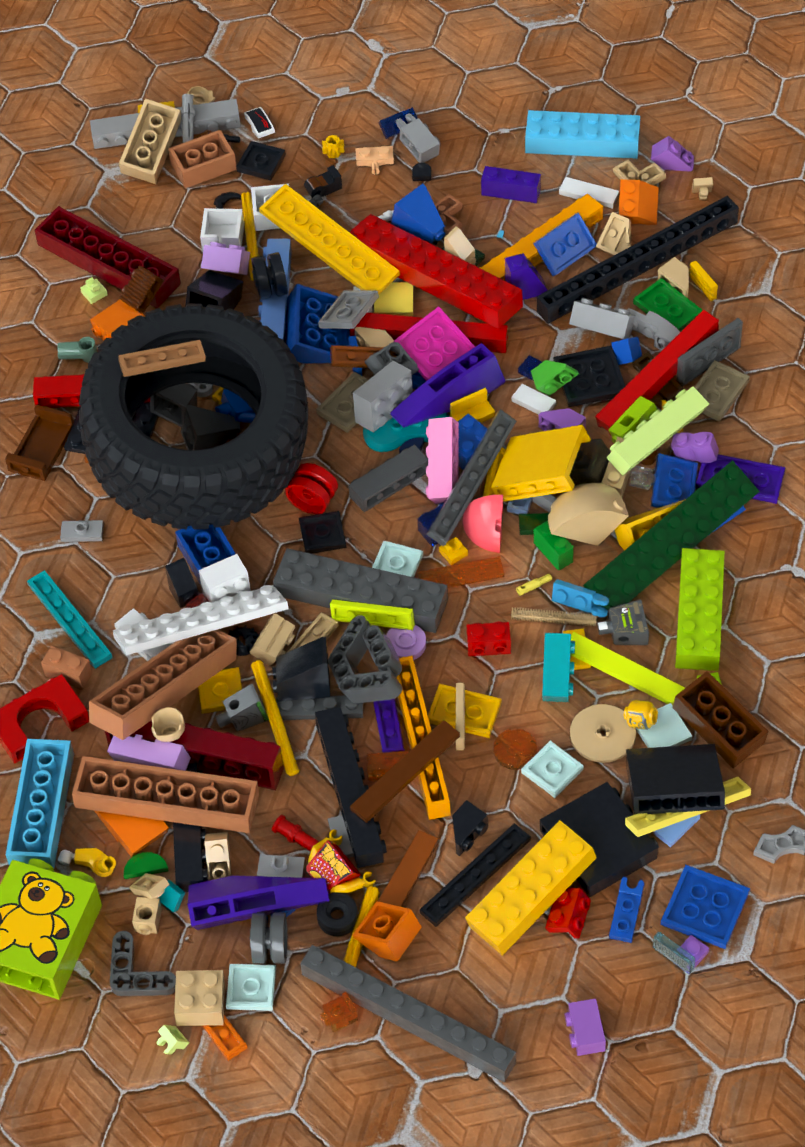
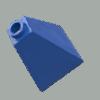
[391,183,445,243]

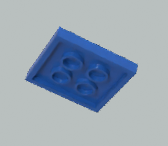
[661,865,750,950]

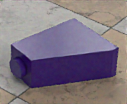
[505,253,548,300]

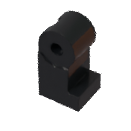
[304,165,342,198]

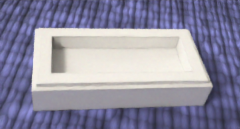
[511,384,556,415]

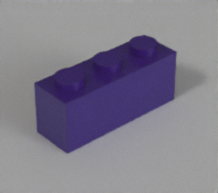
[481,166,541,203]

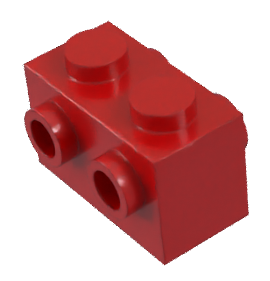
[466,621,511,656]

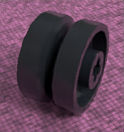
[251,252,288,300]

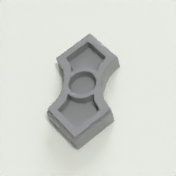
[753,825,805,864]

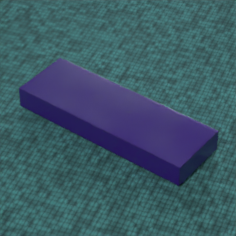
[373,699,405,757]

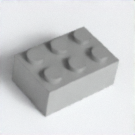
[353,361,413,433]

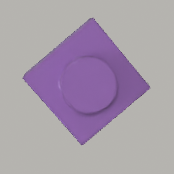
[676,935,709,968]

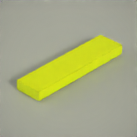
[330,599,415,630]

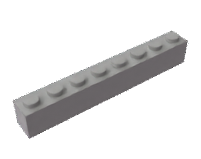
[90,99,241,149]

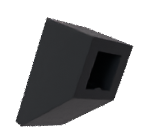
[452,800,488,856]

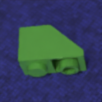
[531,360,579,396]

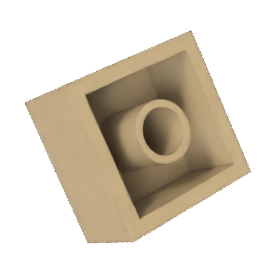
[174,970,225,1026]

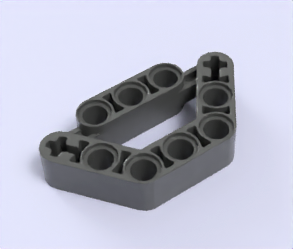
[328,615,403,703]

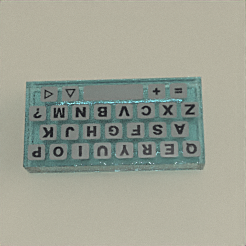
[653,932,695,974]

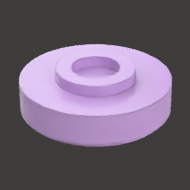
[386,625,426,660]

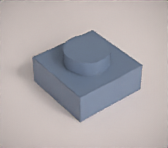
[507,497,533,514]

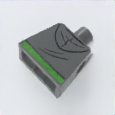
[215,684,269,731]

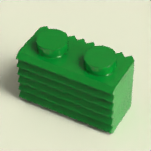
[533,521,574,570]

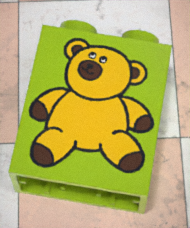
[0,858,102,1000]

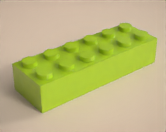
[675,548,725,671]

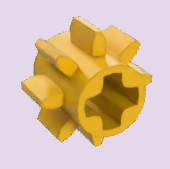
[322,135,345,158]

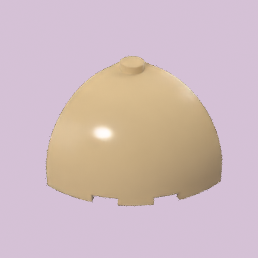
[548,483,629,546]

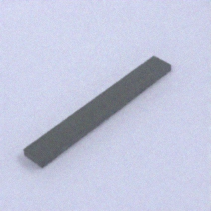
[426,409,517,546]

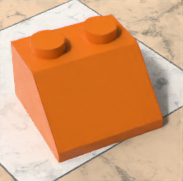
[619,179,659,225]
[352,901,422,962]

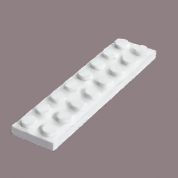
[113,585,288,655]

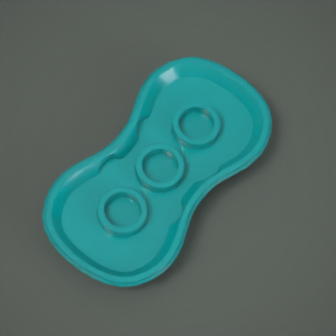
[363,413,450,452]

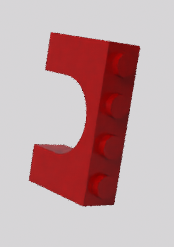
[0,674,89,764]

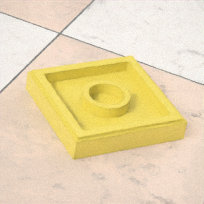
[374,282,413,316]

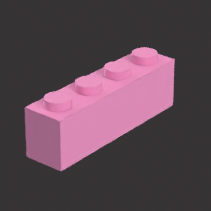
[426,417,459,504]

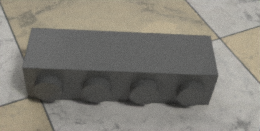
[349,444,428,512]

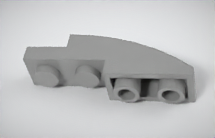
[627,308,680,351]

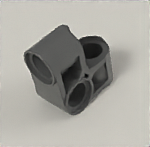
[365,342,418,375]

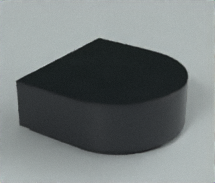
[412,163,431,181]

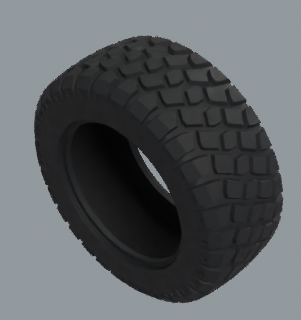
[79,304,308,530]

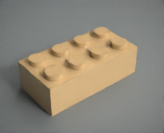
[119,99,182,184]

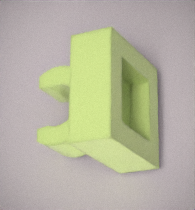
[80,277,108,304]
[157,1025,189,1054]

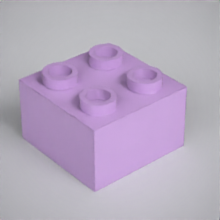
[201,242,250,275]

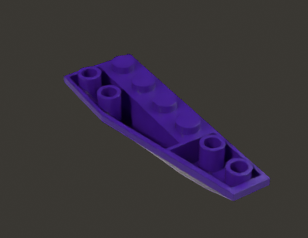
[390,343,505,428]
[188,875,330,930]

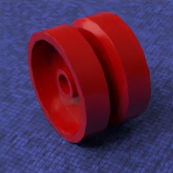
[285,463,338,515]

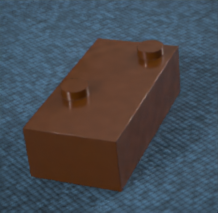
[672,671,769,769]

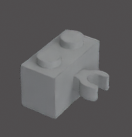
[257,854,306,878]

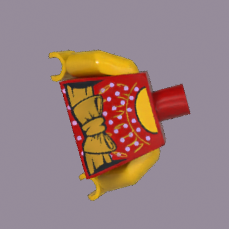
[306,829,376,894]

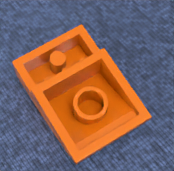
[95,811,169,858]

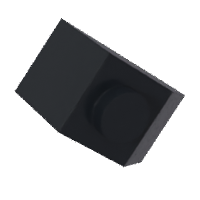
[165,558,199,608]

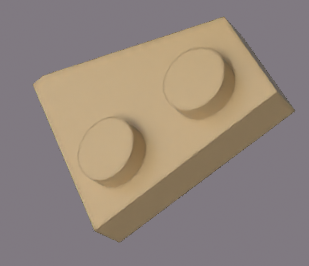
[596,212,631,255]

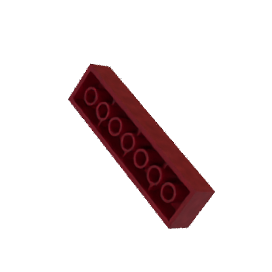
[34,206,181,309]
[105,720,284,791]

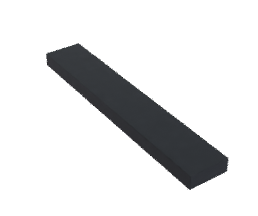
[420,823,531,927]

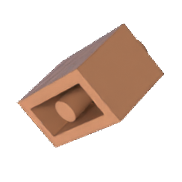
[41,646,93,690]

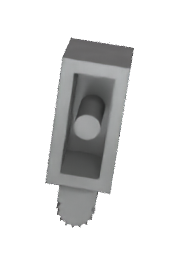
[396,113,440,163]

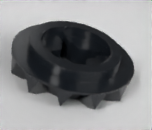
[228,625,259,656]

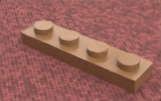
[118,340,206,377]

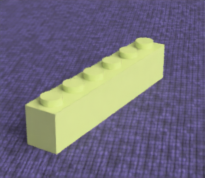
[607,386,709,476]

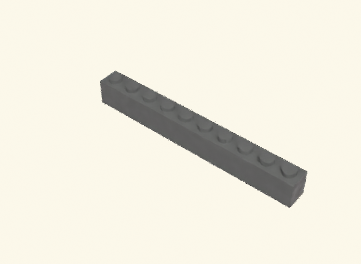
[300,945,516,1083]

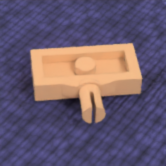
[355,146,394,175]

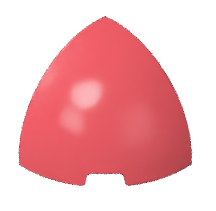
[462,495,503,553]

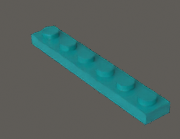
[27,570,113,669]

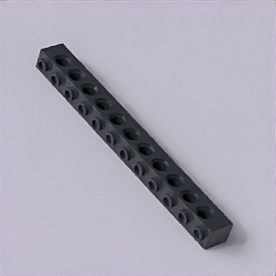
[537,196,739,324]

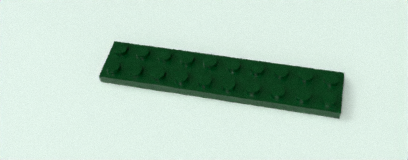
[583,460,760,615]

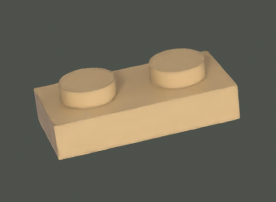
[129,873,170,899]

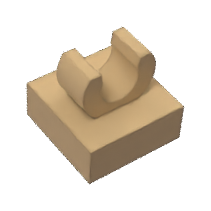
[692,177,713,200]

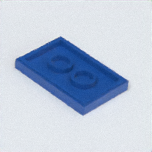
[533,213,597,276]
[651,453,698,508]

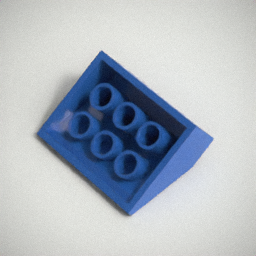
[286,284,350,363]

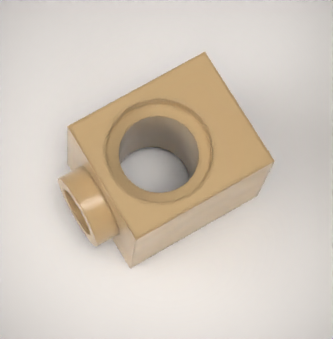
[132,897,162,935]

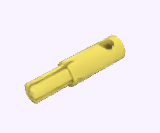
[516,574,552,596]

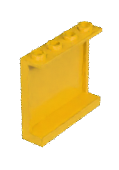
[491,425,591,502]

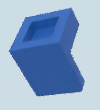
[611,336,642,365]

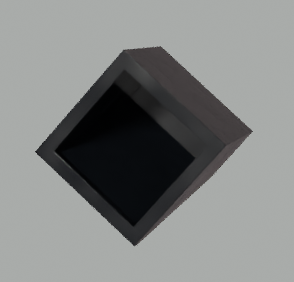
[185,270,244,311]
[272,637,330,701]

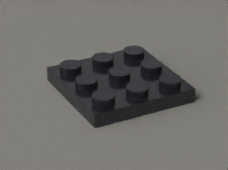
[553,346,625,407]

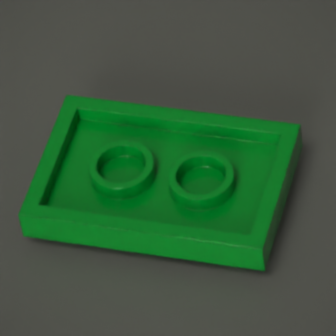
[633,278,703,332]

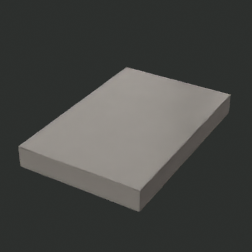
[318,290,379,329]

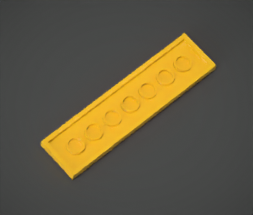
[259,184,400,294]

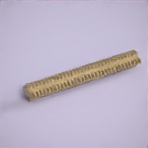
[511,607,597,626]

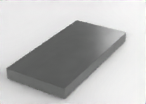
[676,318,743,387]

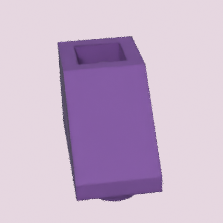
[651,136,694,171]
[539,408,586,431]

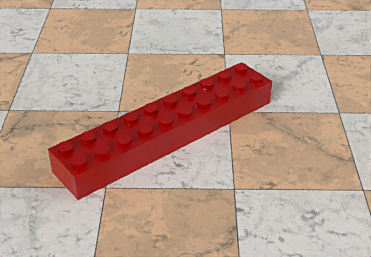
[349,214,523,329]

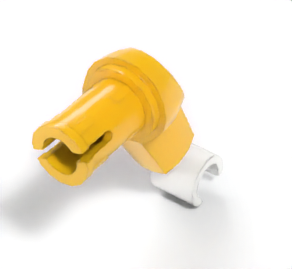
[58,848,116,877]

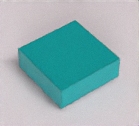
[157,880,185,913]

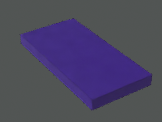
[696,454,785,504]

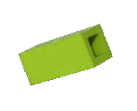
[608,396,658,443]

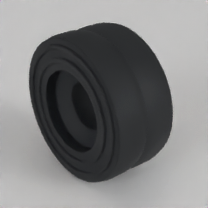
[316,892,358,937]

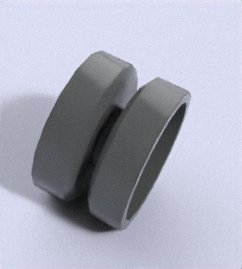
[250,912,288,964]

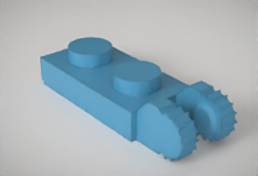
[552,579,609,617]

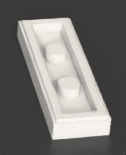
[559,177,619,209]

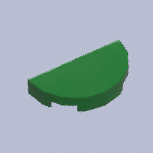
[123,852,169,879]

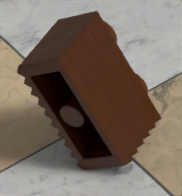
[119,266,164,313]

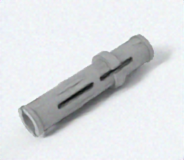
[181,94,195,143]

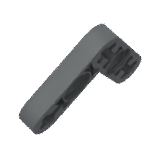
[110,931,176,996]

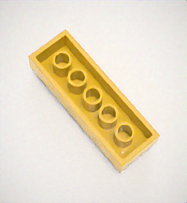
[465,820,597,956]

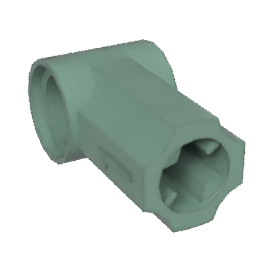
[57,337,98,363]

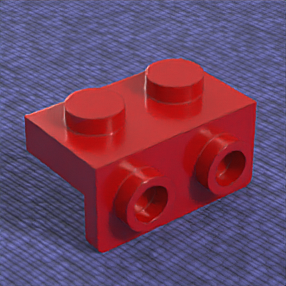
[545,888,591,939]

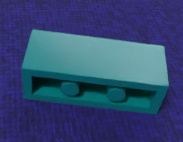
[542,633,575,702]

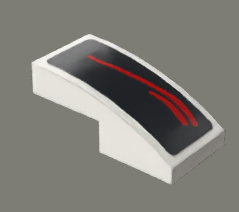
[244,107,275,138]

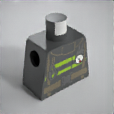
[597,600,649,645]

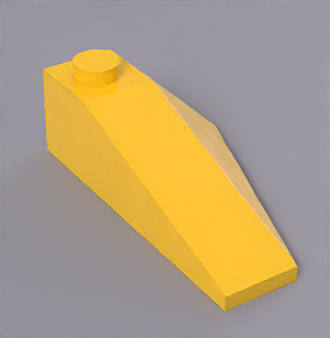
[615,499,686,550]

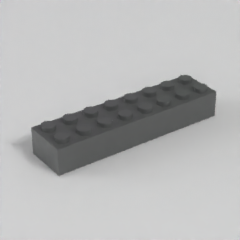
[273,548,448,633]

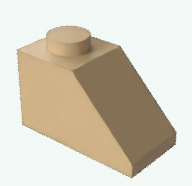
[444,226,476,265]
[657,257,689,298]

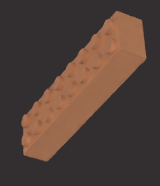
[89,629,237,740]
[72,756,259,833]

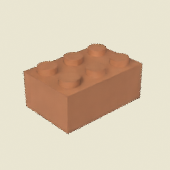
[168,130,236,189]

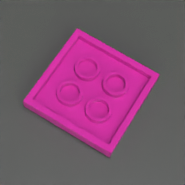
[394,306,475,381]

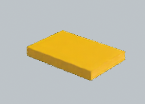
[428,683,502,738]

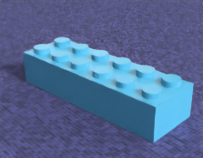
[525,110,640,159]
[5,739,74,869]

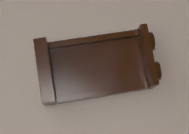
[5,405,74,481]

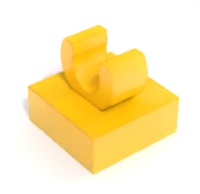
[439,537,468,565]

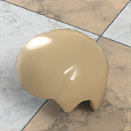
[187,86,215,105]
[151,707,185,742]

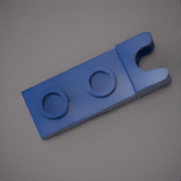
[609,877,645,943]

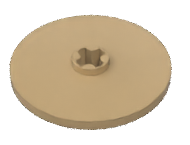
[570,704,636,763]

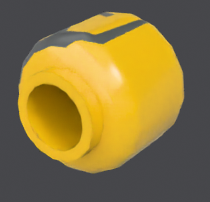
[624,700,658,730]

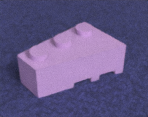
[107,734,191,771]

